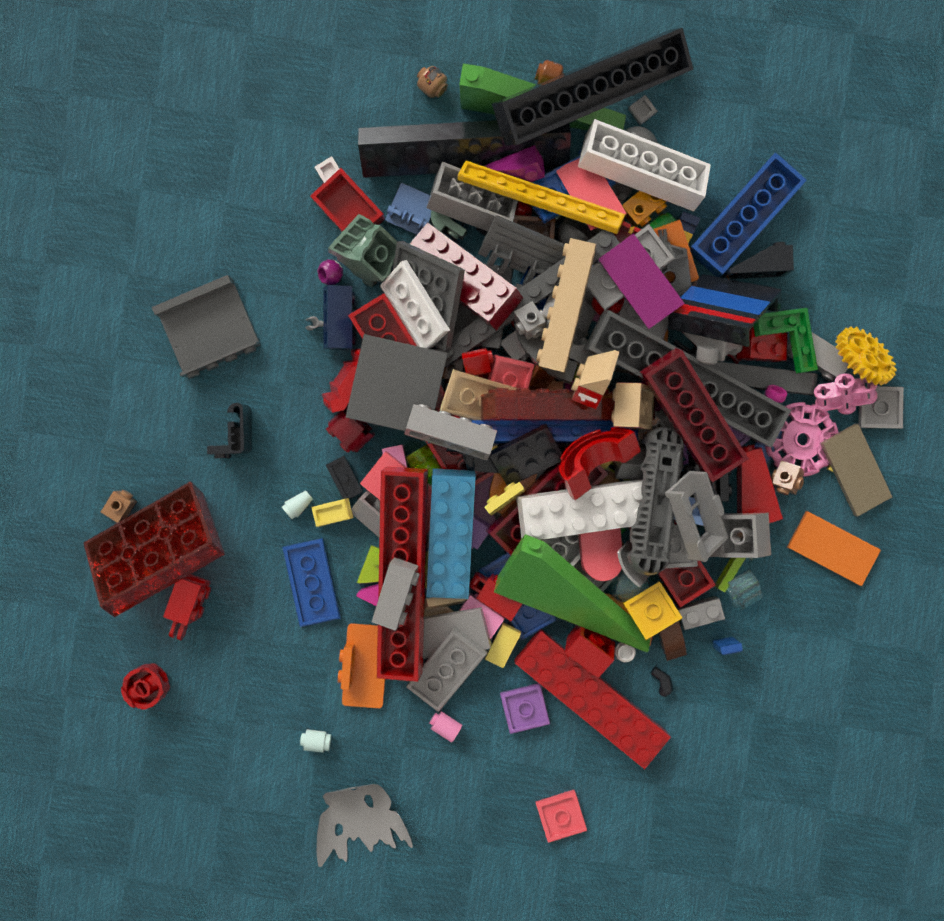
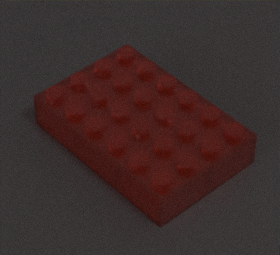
[83,481,225,617]

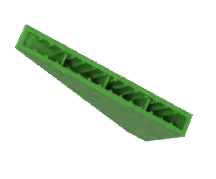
[459,63,626,130]
[494,534,650,652]

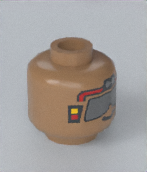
[417,66,448,98]

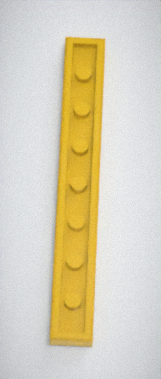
[457,161,625,234]

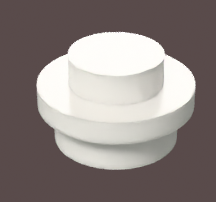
[615,642,636,662]

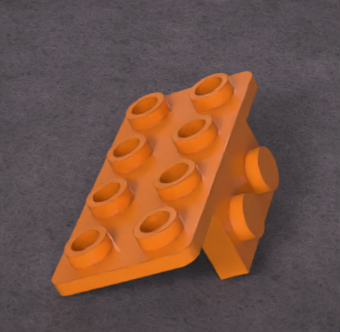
[338,623,385,708]

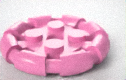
[765,402,839,477]

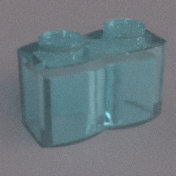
[726,569,763,611]

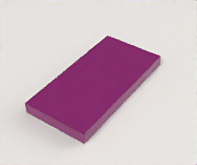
[598,233,684,330]

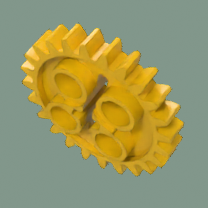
[835,326,897,386]

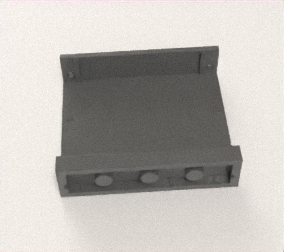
[152,275,261,379]

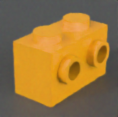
[622,191,667,227]

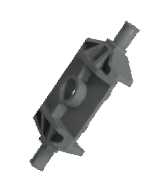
[658,229,691,297]

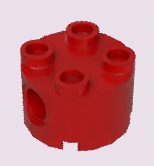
[121,663,170,710]

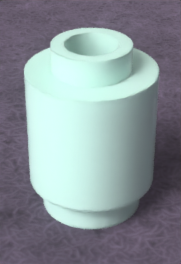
[300,729,331,753]

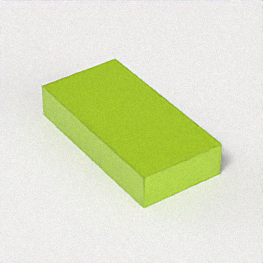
[714,558,745,593]

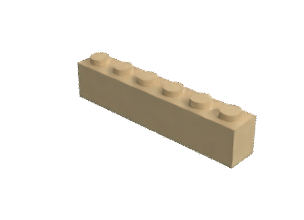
[536,238,597,373]

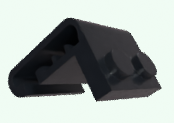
[207,403,252,458]

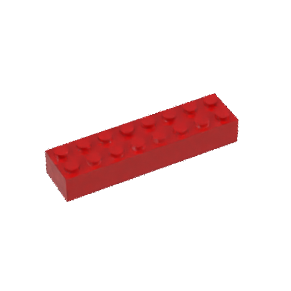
[514,629,671,769]

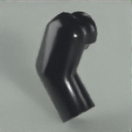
[650,666,673,697]

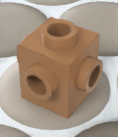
[771,460,805,495]

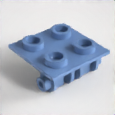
[385,183,431,235]

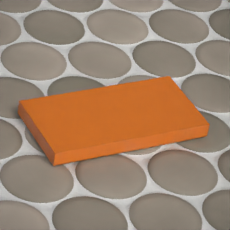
[787,511,881,586]

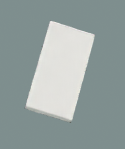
[380,260,450,349]

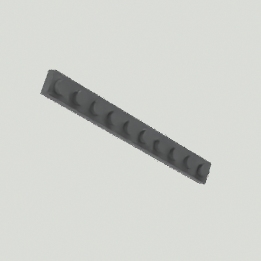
[434,230,620,368]

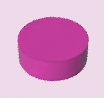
[764,385,787,403]

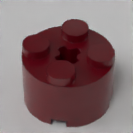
[326,406,375,453]

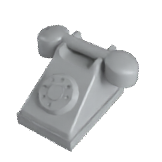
[683,332,743,365]

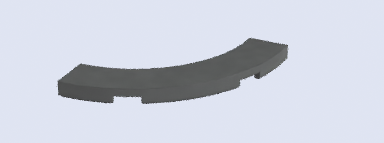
[513,283,578,384]

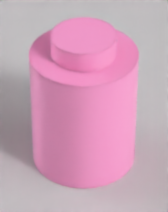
[429,711,462,743]

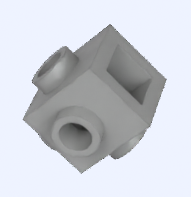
[514,301,547,340]

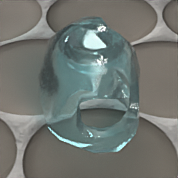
[611,569,651,602]

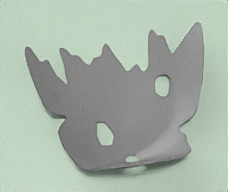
[317,784,413,867]

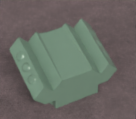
[328,214,397,288]

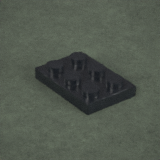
[490,423,562,486]

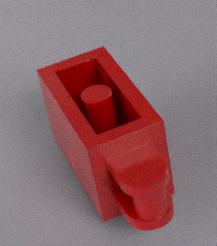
[469,572,522,621]

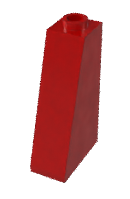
[737,444,783,523]

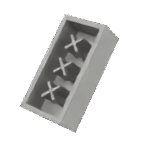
[426,162,518,231]

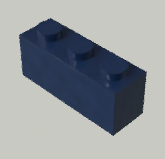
[323,285,355,350]

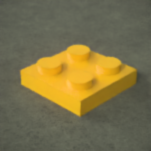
[623,581,682,640]

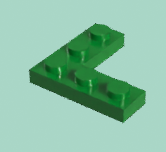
[753,308,818,374]

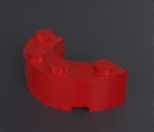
[462,348,494,379]
[559,427,641,500]

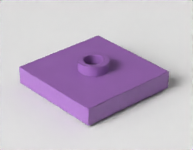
[500,683,550,734]

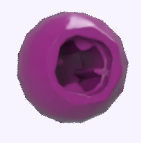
[317,259,343,285]

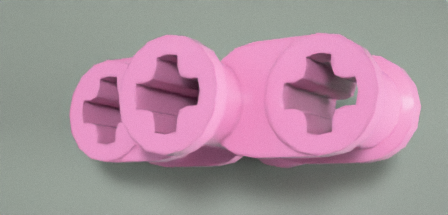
[814,374,877,414]

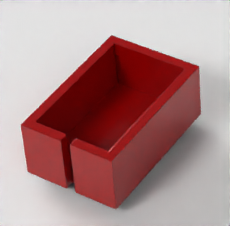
[310,168,385,232]

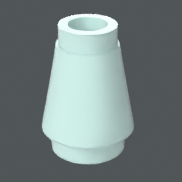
[282,490,313,519]

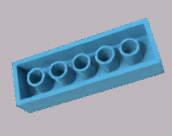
[426,469,476,599]

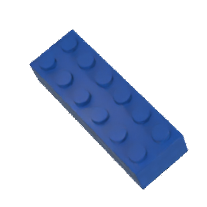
[690,152,807,277]

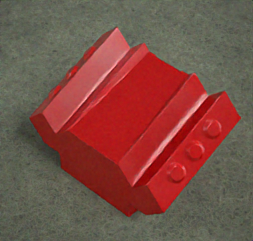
[322,348,361,413]

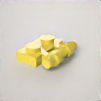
[485,482,525,516]

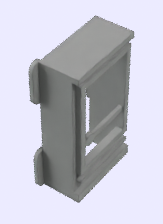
[665,471,728,562]

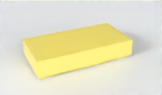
[311,498,353,527]
[485,622,522,668]

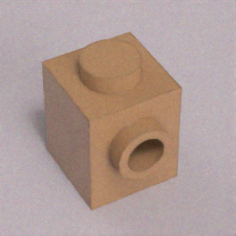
[101,489,137,523]

